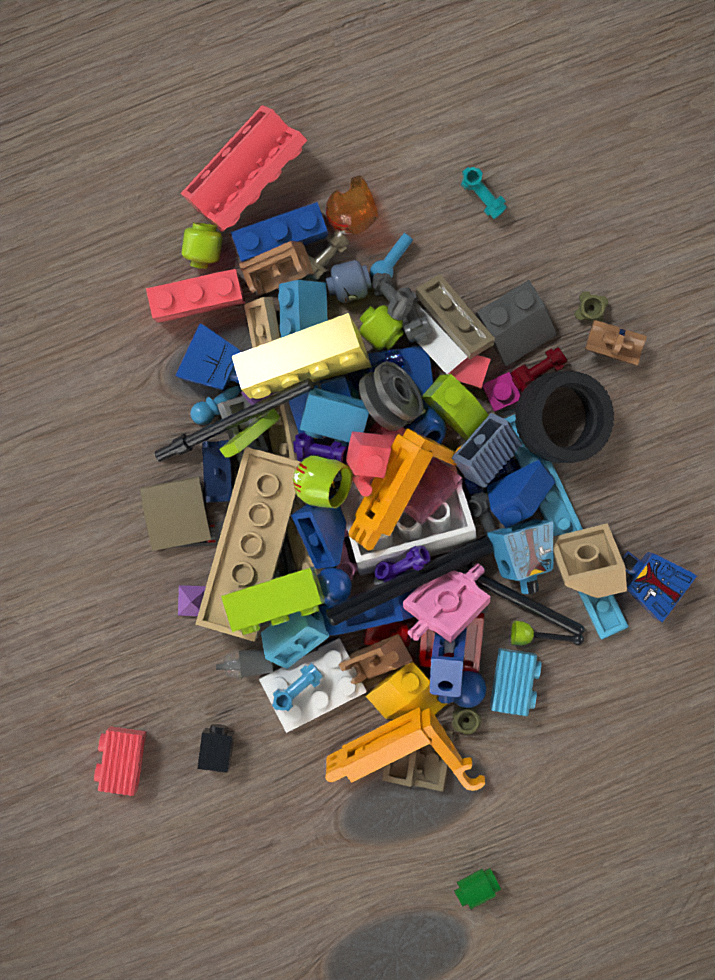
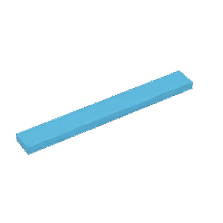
[505,414,628,640]

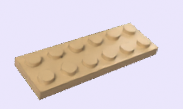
[195,447,300,641]

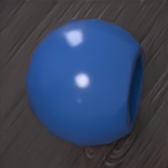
[317,567,352,606]
[453,671,487,708]

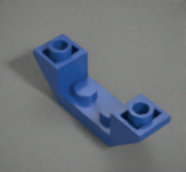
[311,587,418,635]

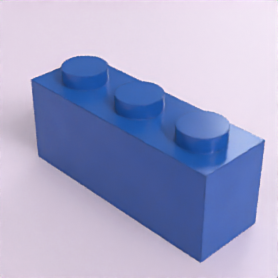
[231,202,328,262]

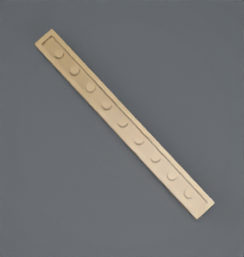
[244,297,325,575]

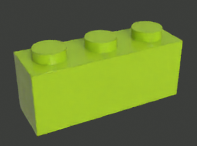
[221,567,325,635]

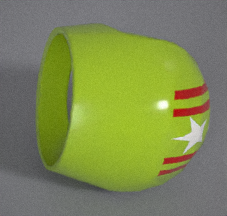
[293,455,353,508]

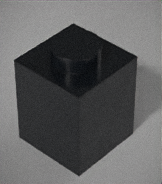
[197,724,235,773]

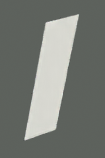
[403,302,468,374]

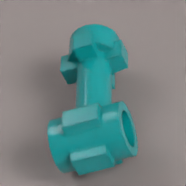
[461,167,508,219]

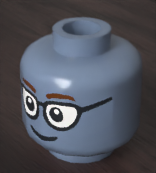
[326,260,372,303]

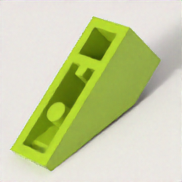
[421,374,489,441]

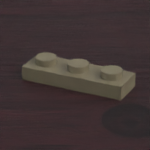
[416,274,495,360]

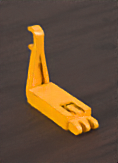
[348,428,462,551]
[325,707,485,791]

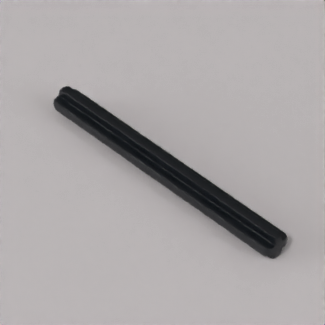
[326,536,494,626]

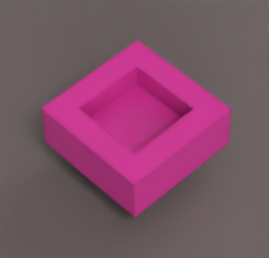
[482,372,521,412]

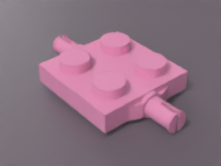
[403,563,491,643]

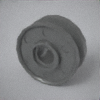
[359,361,424,431]

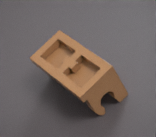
[239,241,314,296]
[338,634,413,684]

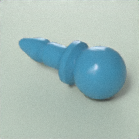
[190,386,241,426]

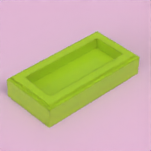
[219,409,280,458]

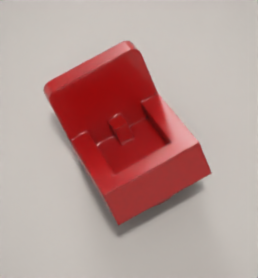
[363,620,411,647]

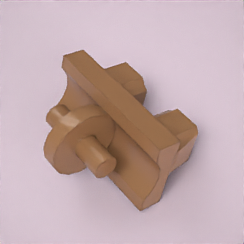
[584,320,647,366]

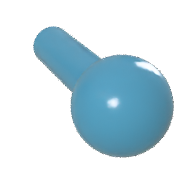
[370,232,414,278]

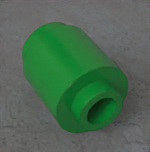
[454,868,501,910]

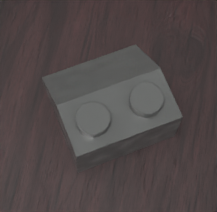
[475,280,557,367]

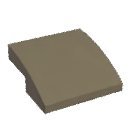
[140,476,212,551]
[382,728,455,792]

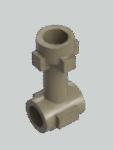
[305,230,350,282]

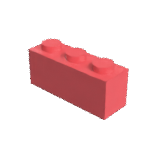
[146,269,245,323]

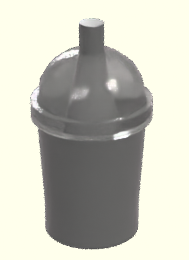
[216,649,273,680]

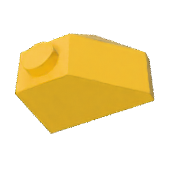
[366,657,448,719]

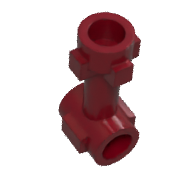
[510,347,568,392]

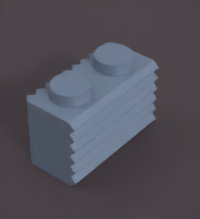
[452,413,522,488]

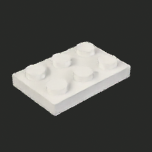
[259,637,367,733]

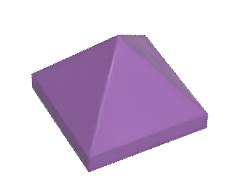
[178,585,206,616]

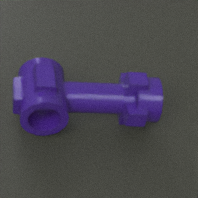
[293,432,348,465]
[375,545,431,582]

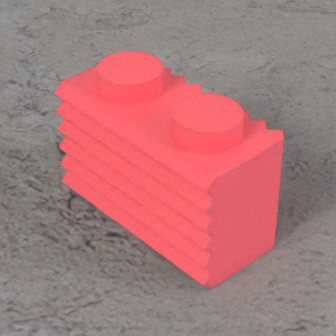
[94,726,146,796]

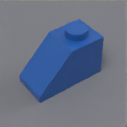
[487,459,555,528]
[291,495,347,569]

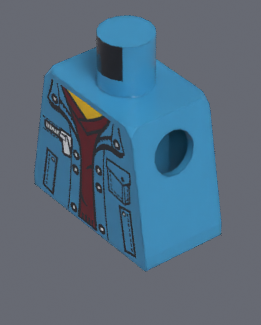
[487,519,553,594]

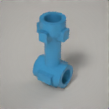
[272,663,324,711]

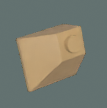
[553,523,627,598]

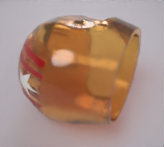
[326,175,379,235]

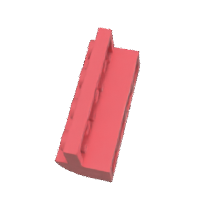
[181,105,307,232]

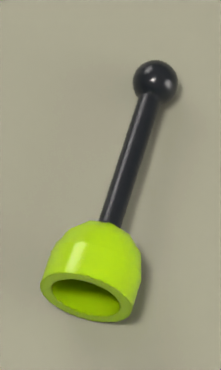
[511,621,584,646]

